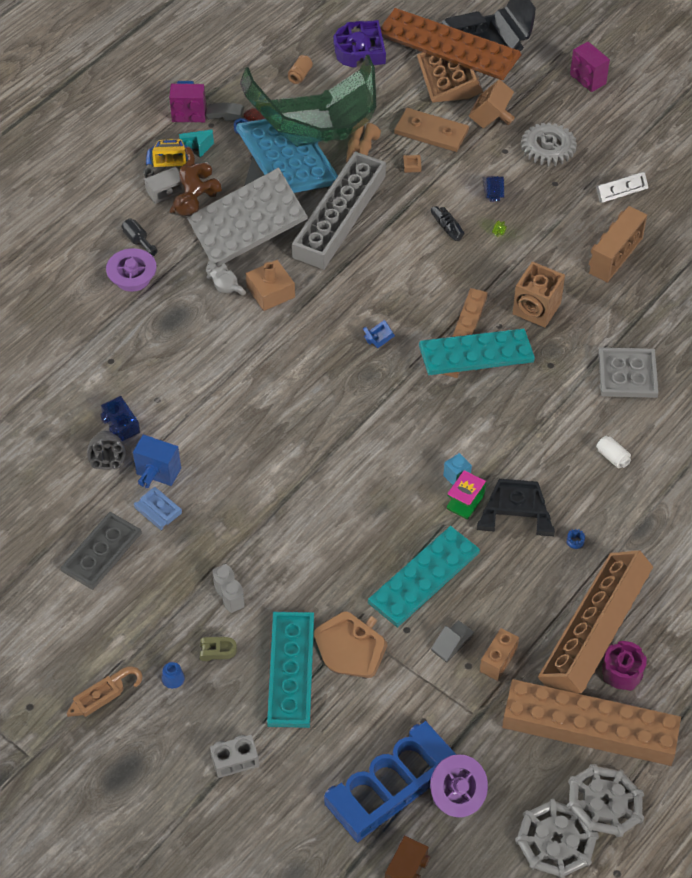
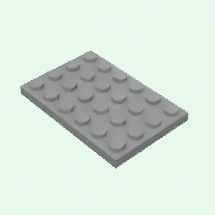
[187,168,308,267]

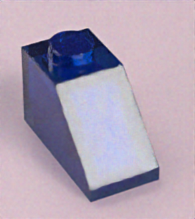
[482,176,504,202]

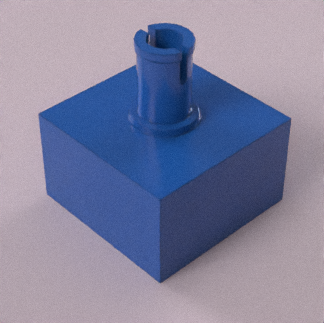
[133,434,181,488]

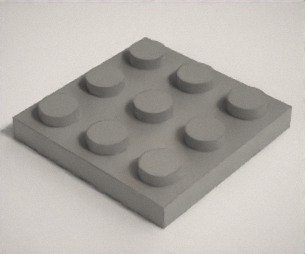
[598,348,659,398]

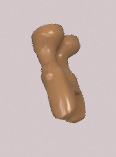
[346,121,381,163]

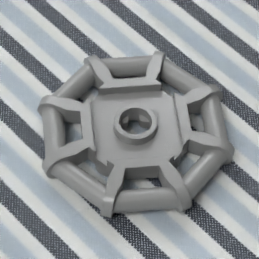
[567,764,644,837]
[515,799,599,878]

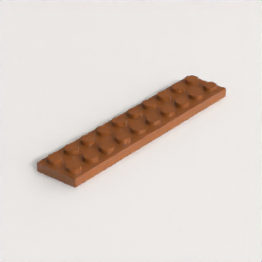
[380,8,521,81]

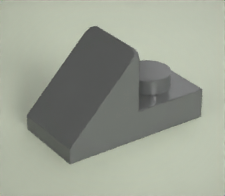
[431,620,474,663]

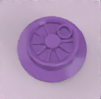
[106,248,156,291]
[430,755,488,817]

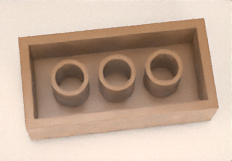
[589,206,647,283]

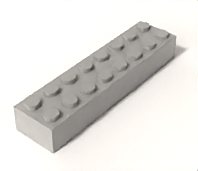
[292,152,386,270]

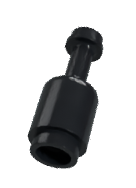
[121,218,158,256]

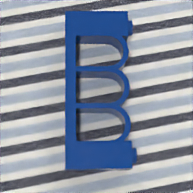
[324,721,456,843]

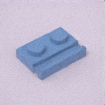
[134,487,182,530]

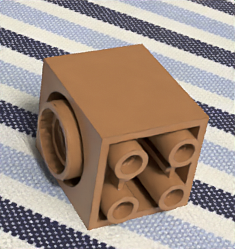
[513,262,565,328]

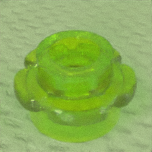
[492,220,507,237]

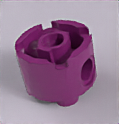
[602,641,647,691]

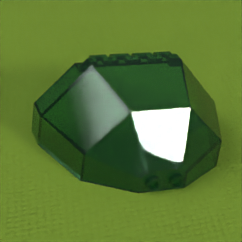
[240,55,377,147]

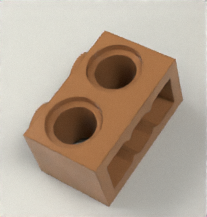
[480,628,519,681]

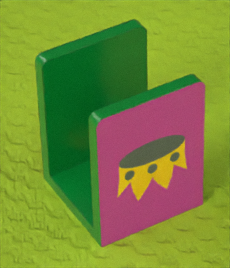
[446,470,486,519]

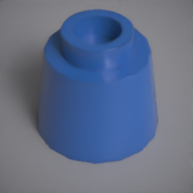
[162,662,185,689]

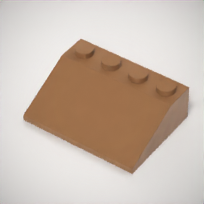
[417,52,483,103]

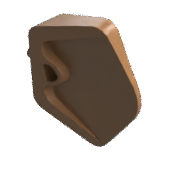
[314,612,388,678]

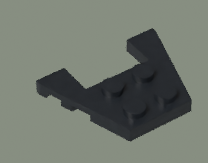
[477,478,555,537]

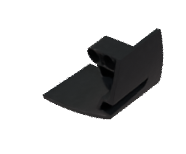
[441,0,536,72]

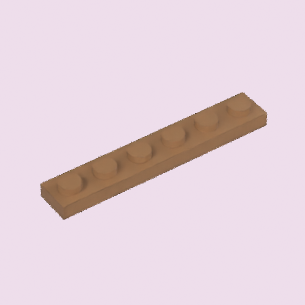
[443,288,488,378]

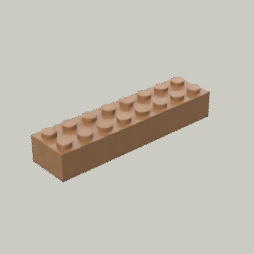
[538,550,653,693]
[502,679,681,766]

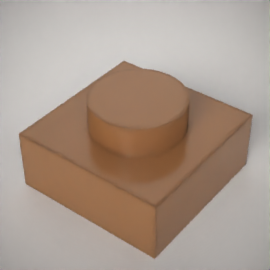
[403,155,421,173]

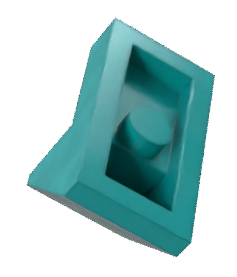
[179,129,214,157]

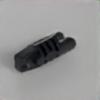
[431,206,465,241]

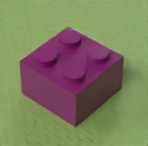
[570,42,610,92]
[169,84,207,123]

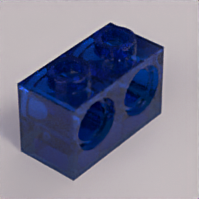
[100,396,140,441]

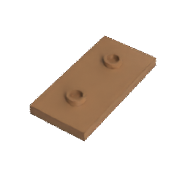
[394,108,469,152]

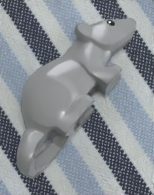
[205,261,246,296]

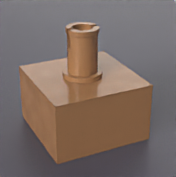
[469,79,515,129]
[246,260,295,311]

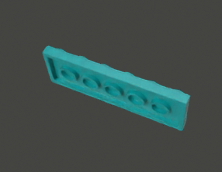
[419,328,535,375]
[368,526,480,628]
[267,612,314,728]

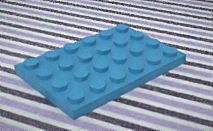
[236,114,338,193]

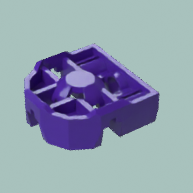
[333,20,386,67]

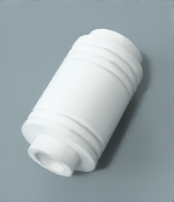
[596,436,631,468]

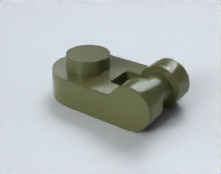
[199,637,237,661]

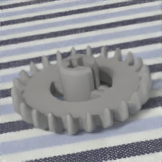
[521,123,577,167]

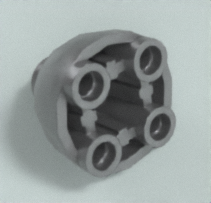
[87,430,126,470]

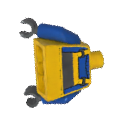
[143,139,193,178]

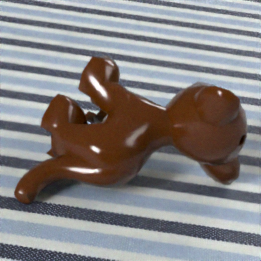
[170,147,222,216]

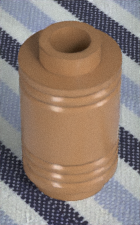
[288,55,313,84]

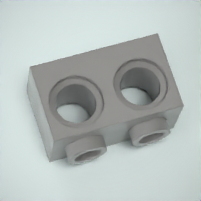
[210,735,259,778]

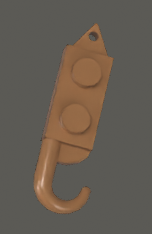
[67,666,142,717]

